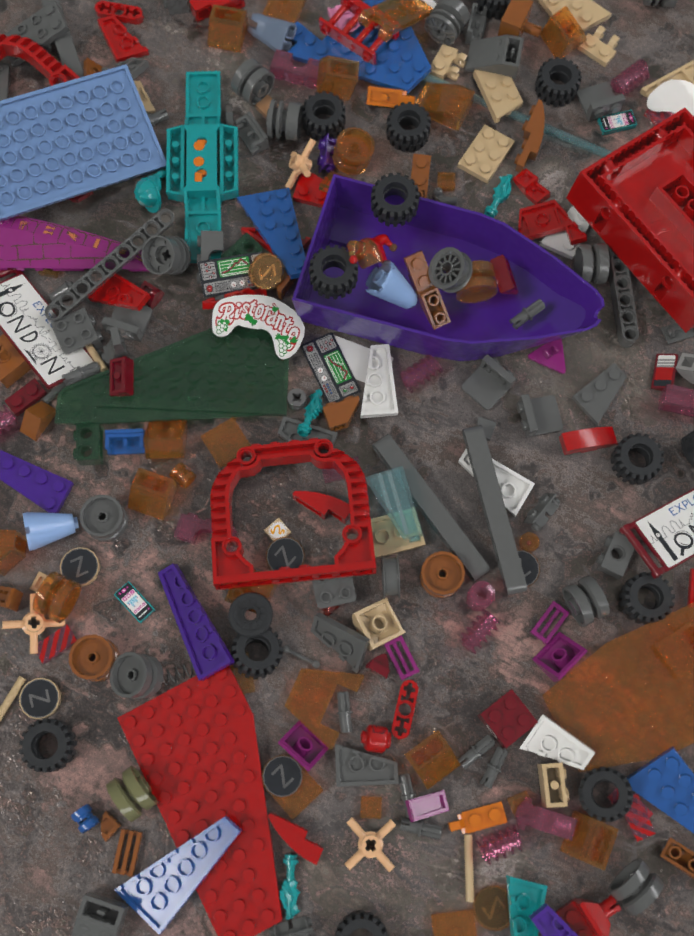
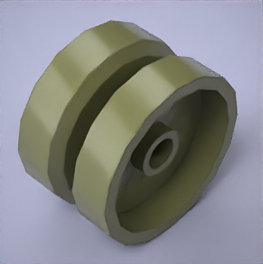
[106,766,158,822]

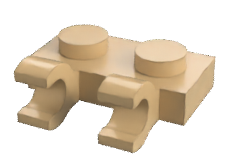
[577,25,620,67]
[428,44,467,81]

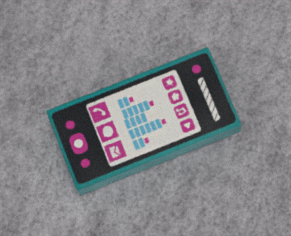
[597,110,637,135]
[114,581,155,624]

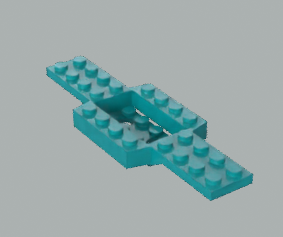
[166,71,239,263]

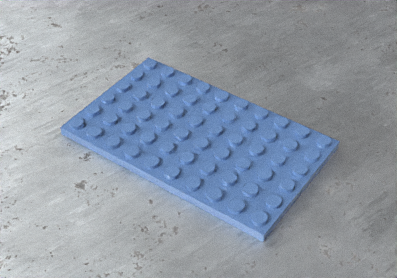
[0,64,166,221]

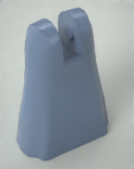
[247,13,297,57]

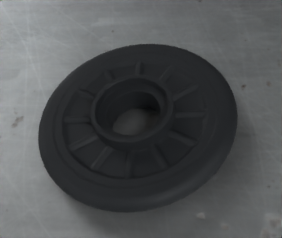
[228,592,273,637]

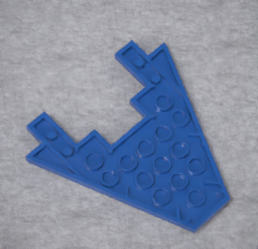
[287,0,431,94]

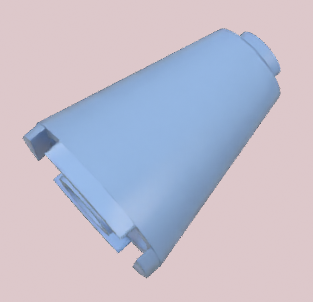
[366,260,418,309]
[22,512,79,551]

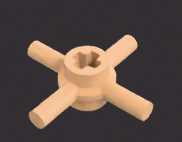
[285,138,316,190]
[2,593,65,655]
[345,817,396,872]

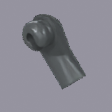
[432,187,457,205]

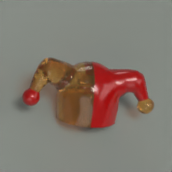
[347,234,397,269]

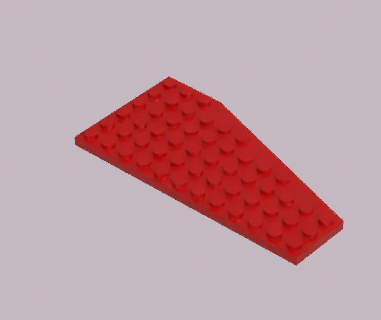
[117,665,283,936]

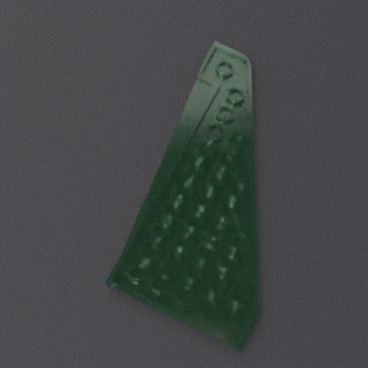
[55,325,289,426]

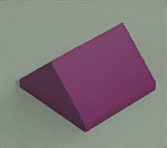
[532,632,588,682]
[278,719,331,772]

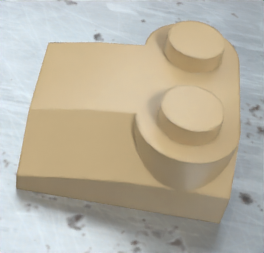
[352,597,406,651]

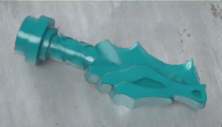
[484,174,513,218]
[297,389,323,437]
[280,853,301,920]

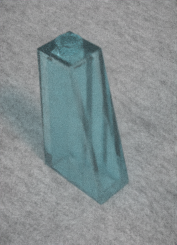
[365,466,424,543]

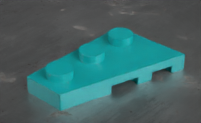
[506,875,548,936]

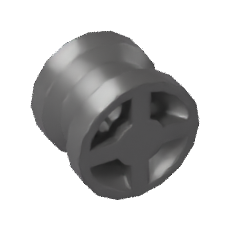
[287,388,307,411]

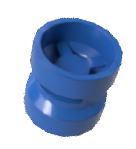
[71,804,100,834]

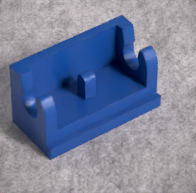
[105,428,147,455]

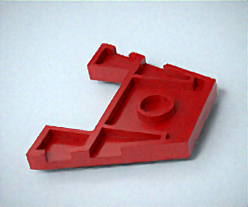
[518,199,587,245]

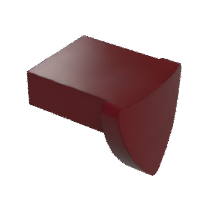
[139,281,164,309]
[365,654,390,679]

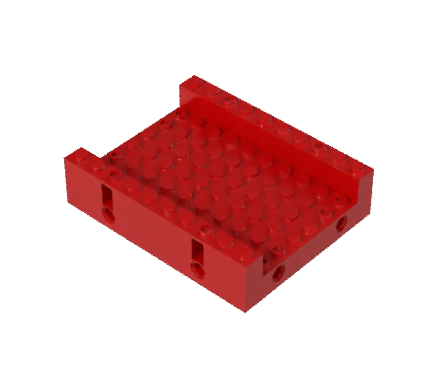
[566,108,694,333]

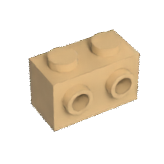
[537,762,569,808]

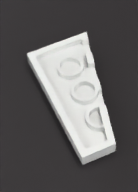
[360,344,398,418]
[458,449,535,517]

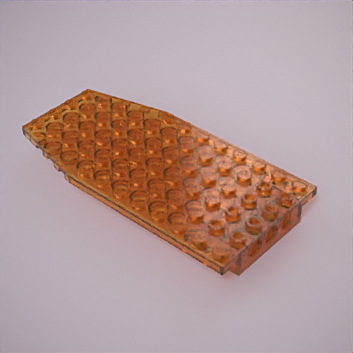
[542,603,694,772]

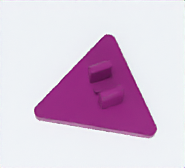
[528,339,566,374]

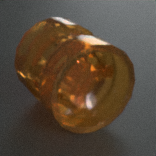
[169,462,196,489]

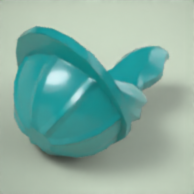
[134,170,166,213]

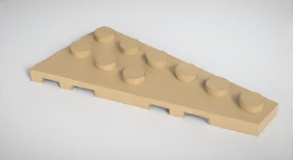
[538,0,611,40]

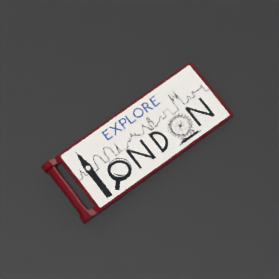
[0,268,95,389]
[619,489,694,579]

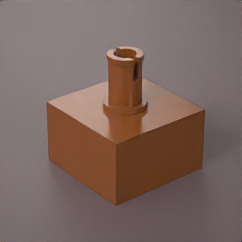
[498,0,542,38]
[0,334,31,388]

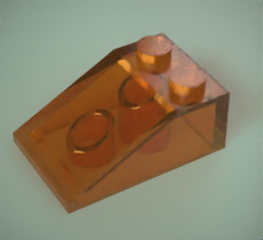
[414,82,475,131]

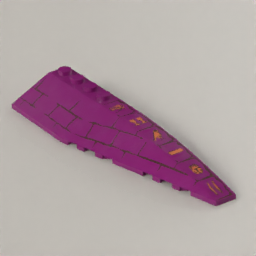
[0,216,150,272]

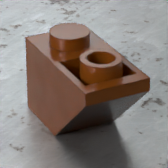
[323,396,360,432]

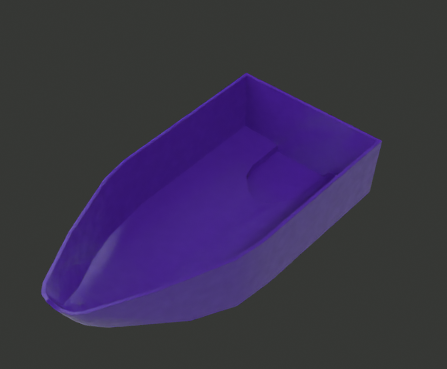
[292,174,605,361]

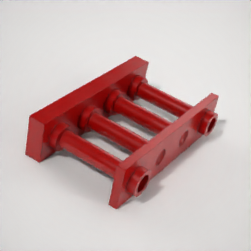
[319,0,399,65]

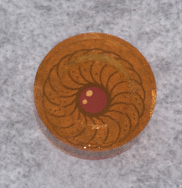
[519,532,540,553]

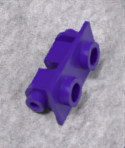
[317,133,337,173]

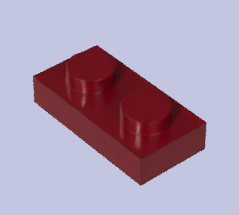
[4,378,47,417]

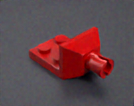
[555,895,621,936]

